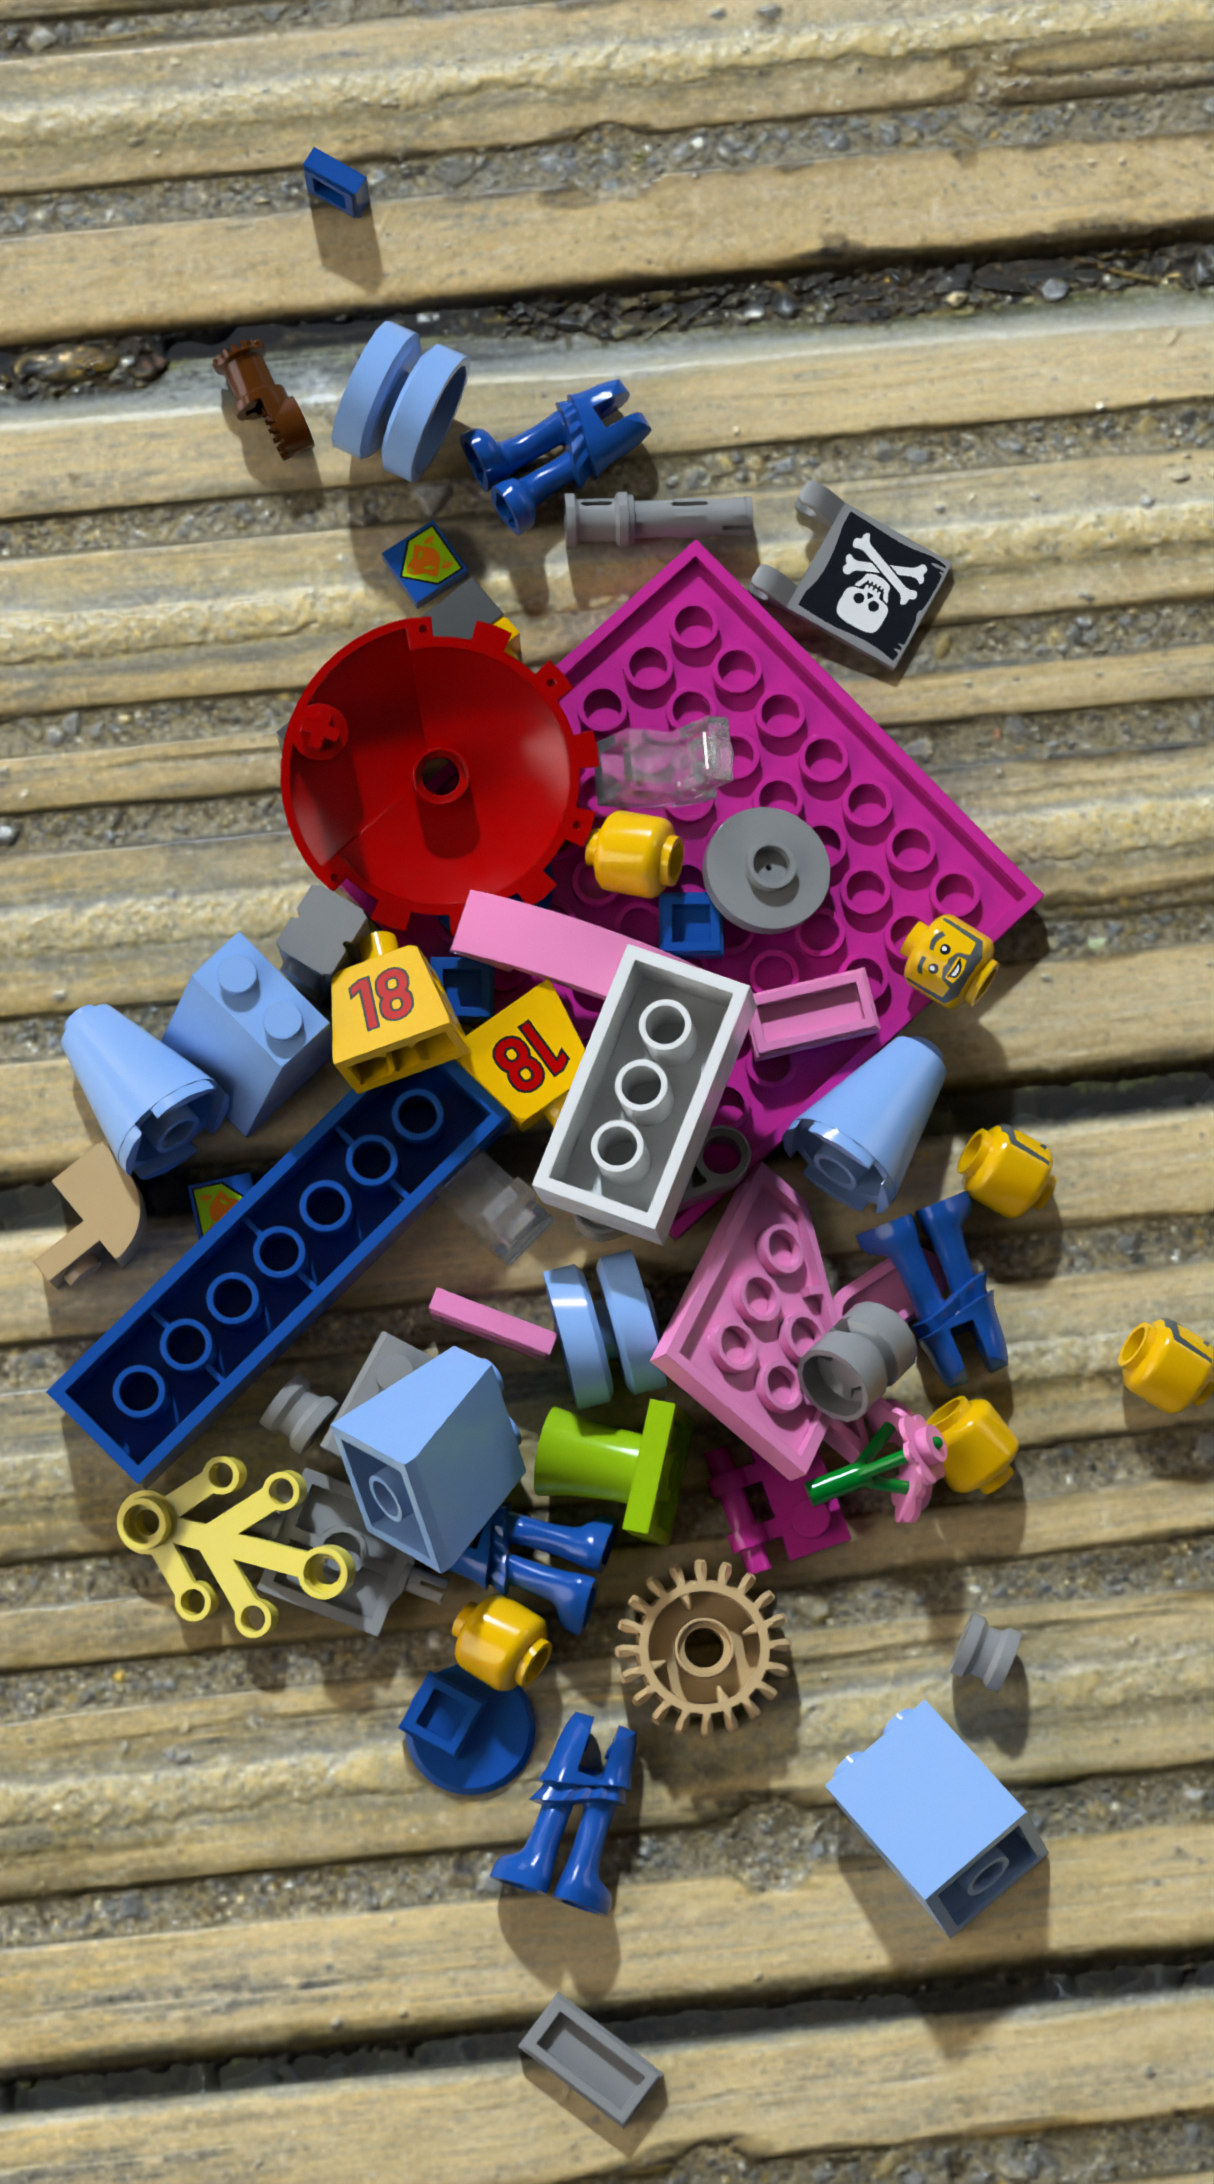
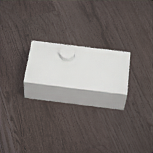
[532,944,757,1246]

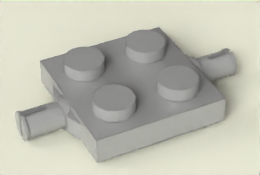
[244,1467,450,1637]

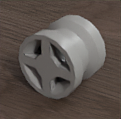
[259,1372,340,1455]
[949,1612,1022,1693]

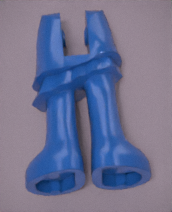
[459,379,652,536]
[855,1191,1009,1389]
[447,1502,619,1636]
[490,1711,637,1917]

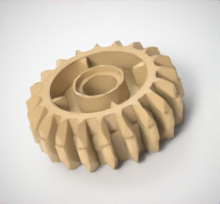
[615,1559,792,1738]

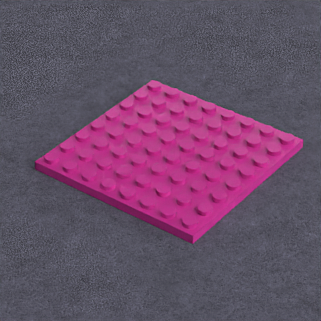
[339,539,1044,1242]

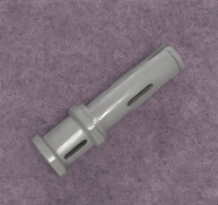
[564,492,753,549]

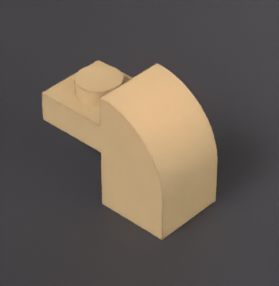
[33,1141,147,1289]

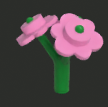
[804,1397,947,1523]

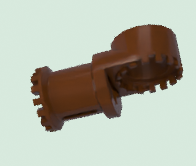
[212,339,315,461]

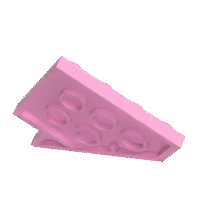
[650,1162,869,1481]

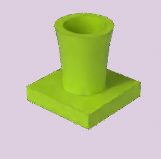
[534,1399,696,1547]

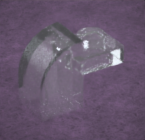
[594,715,734,809]
[436,1148,555,1267]

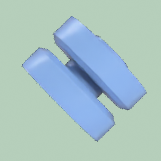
[331,321,470,483]
[543,1249,667,1410]

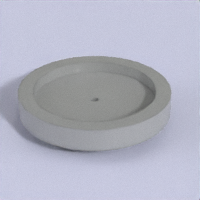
[702,807,830,934]

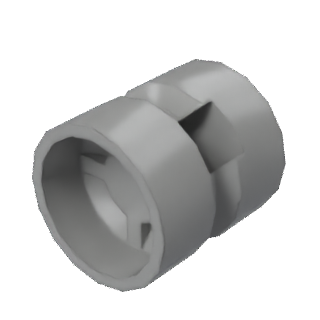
[797,1301,918,1422]

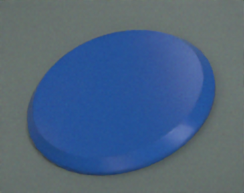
[406,1665,536,1795]

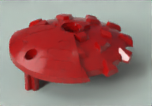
[280,616,600,935]

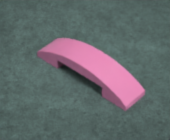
[449,890,704,1000]

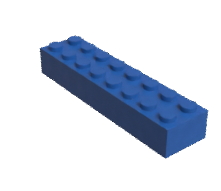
[46,1060,511,1490]

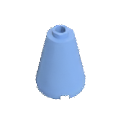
[61,1004,229,1179]
[782,1036,947,1214]

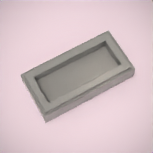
[518,1992,664,2129]

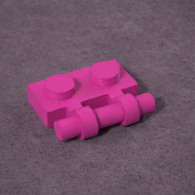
[704,1445,852,1575]

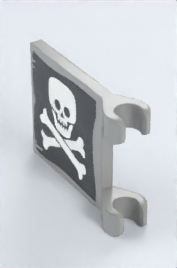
[748,480,953,671]

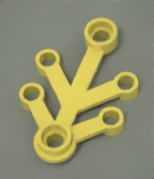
[117,1454,356,1638]

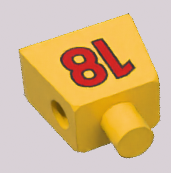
[331,931,471,1094]
[454,978,585,1132]

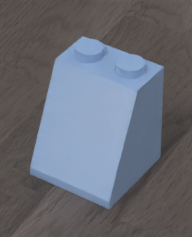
[161,931,332,1138]
[330,1346,526,1574]
[825,1700,1049,1939]

